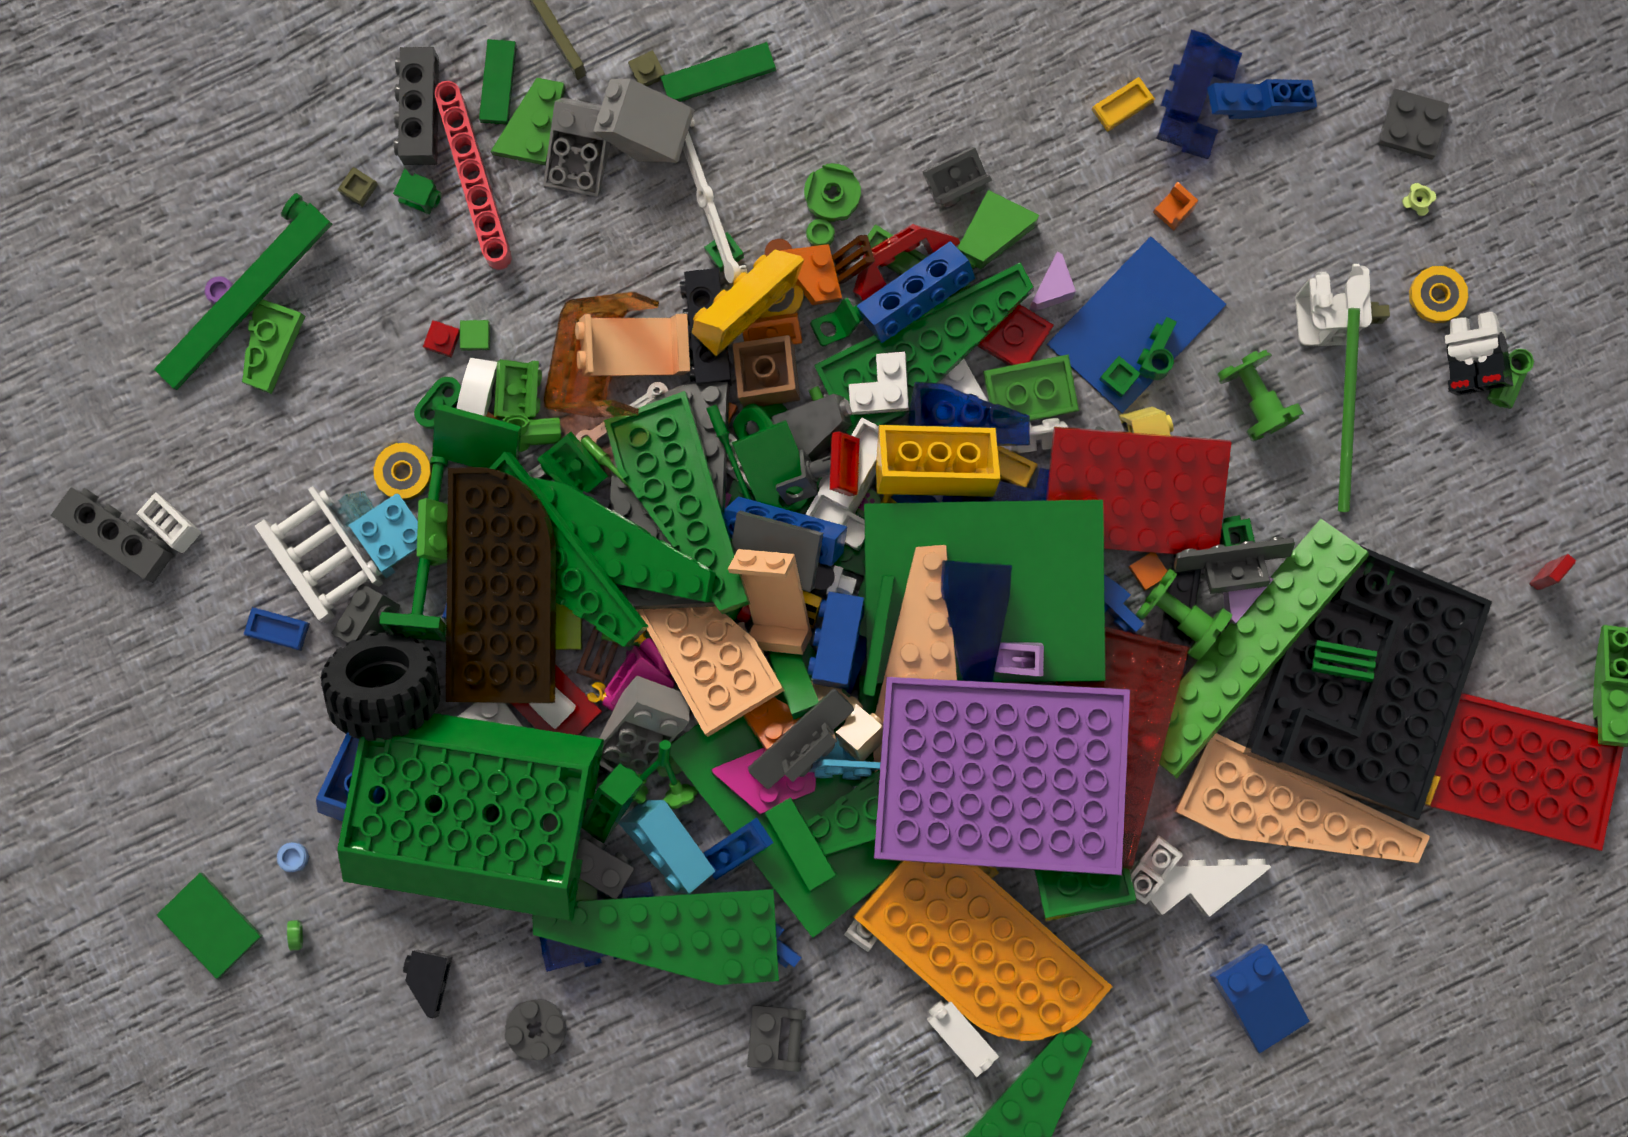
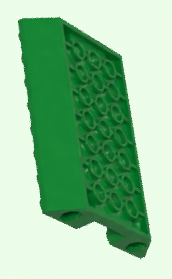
[337,713,604,921]

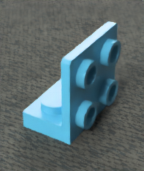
[349,494,418,578]
[809,737,881,780]

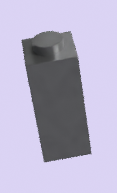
[772,394,852,462]

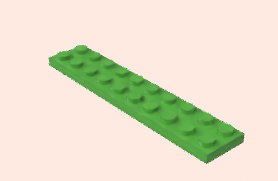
[1130,519,1369,779]

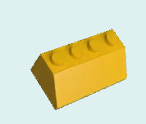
[691,250,804,356]
[876,425,1000,497]

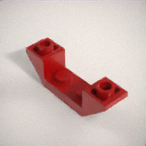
[853,224,960,301]

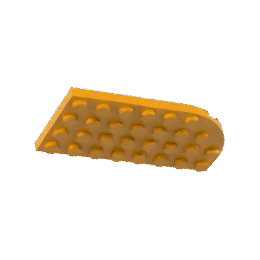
[853,861,1113,1041]

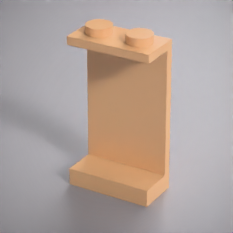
[575,314,690,376]
[728,549,812,655]

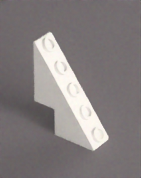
[1128,859,1271,917]

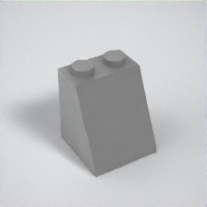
[593,79,695,162]

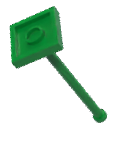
[379,456,448,642]

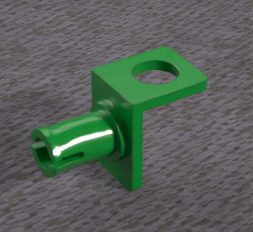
[810,298,863,347]

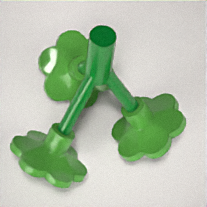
[632,740,698,809]

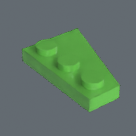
[491,78,565,166]
[242,299,306,394]

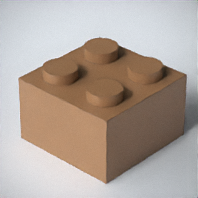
[733,335,800,408]

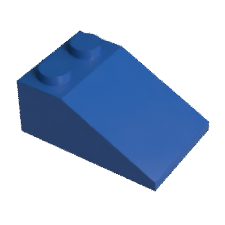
[316,732,386,821]
[1210,944,1310,1054]

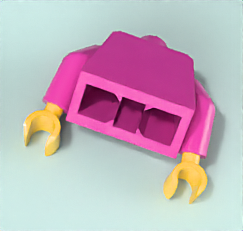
[587,631,675,712]

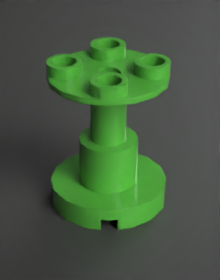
[1217,350,1304,442]
[1135,569,1233,660]

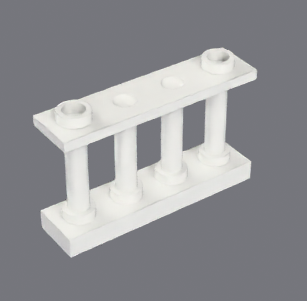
[255,486,383,624]

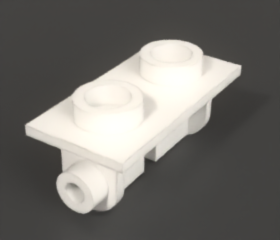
[1007,418,1068,454]

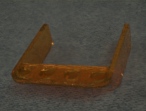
[544,292,659,418]

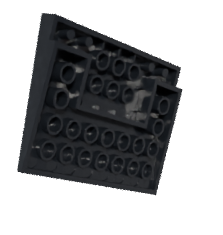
[1243,546,1492,820]

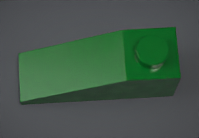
[582,763,643,843]

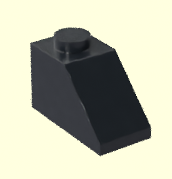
[403,950,453,1018]

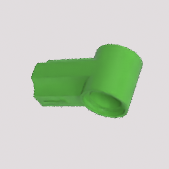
[1487,349,1534,409]
[503,414,561,452]

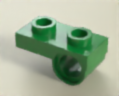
[1137,317,1177,380]

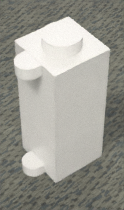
[927,1000,999,1077]

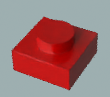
[423,320,460,358]

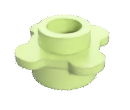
[1402,183,1436,216]

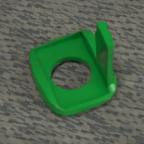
[733,403,788,439]

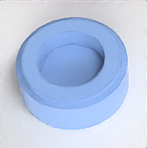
[277,842,309,872]

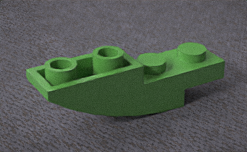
[1593,625,1628,747]

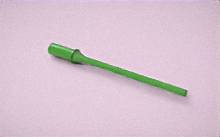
[581,436,633,492]

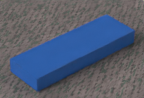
[703,817,774,880]

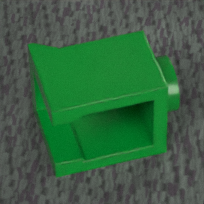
[393,168,442,215]

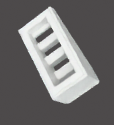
[136,492,201,553]

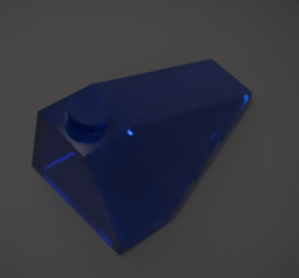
[908,382,1030,446]
[941,560,1012,682]

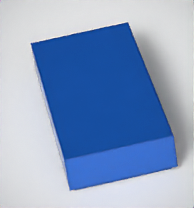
[243,607,310,651]

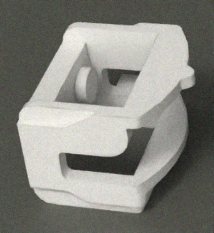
[1295,264,1372,346]

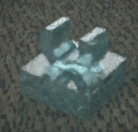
[338,491,374,527]

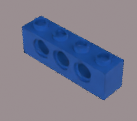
[857,241,975,343]
[724,496,847,566]

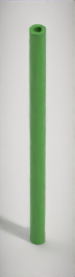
[1338,308,1360,512]

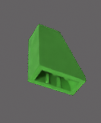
[958,190,1039,270]

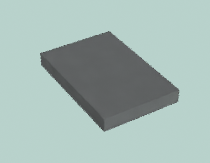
[732,511,824,592]

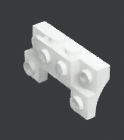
[805,418,879,551]

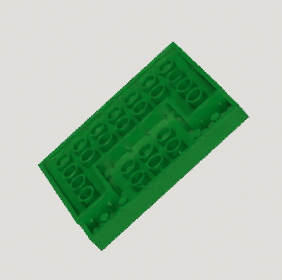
[864,500,1105,684]
[670,643,901,938]

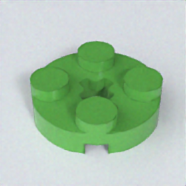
[804,163,861,222]

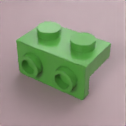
[494,359,542,419]
[417,498,448,566]

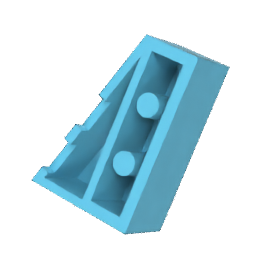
[618,800,715,894]

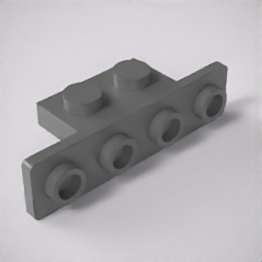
[1174,537,1295,594]
[748,689,854,789]

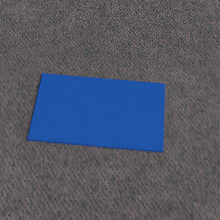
[1046,236,1226,414]

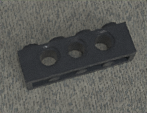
[680,268,732,386]

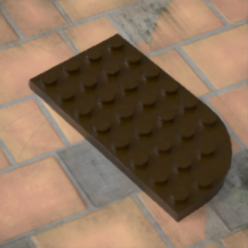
[446,467,556,703]

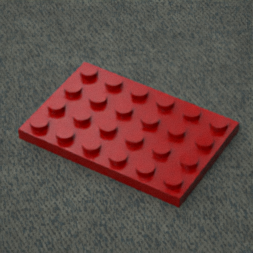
[1046,427,1232,554]
[1424,693,1624,851]

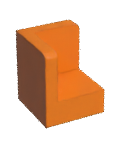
[1153,182,1199,231]

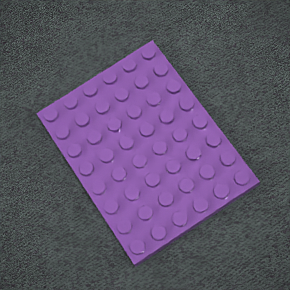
[874,677,1130,876]

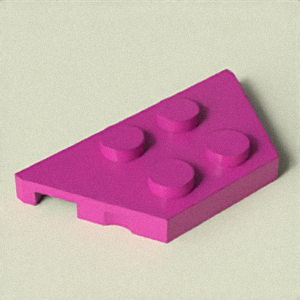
[711,748,816,815]

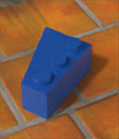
[808,591,865,690]

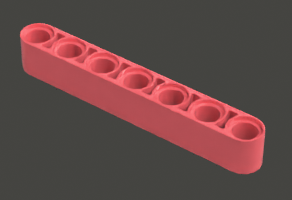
[435,81,512,270]

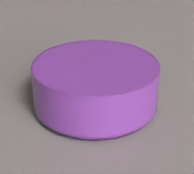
[205,276,233,305]

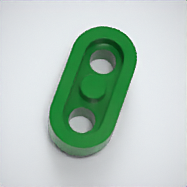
[414,376,461,429]

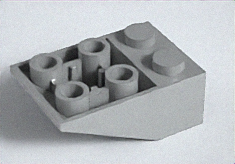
[543,97,611,197]
[599,676,689,772]

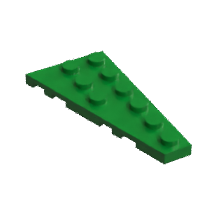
[964,1026,1093,1137]

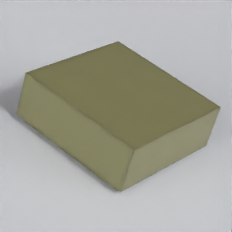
[337,167,378,207]

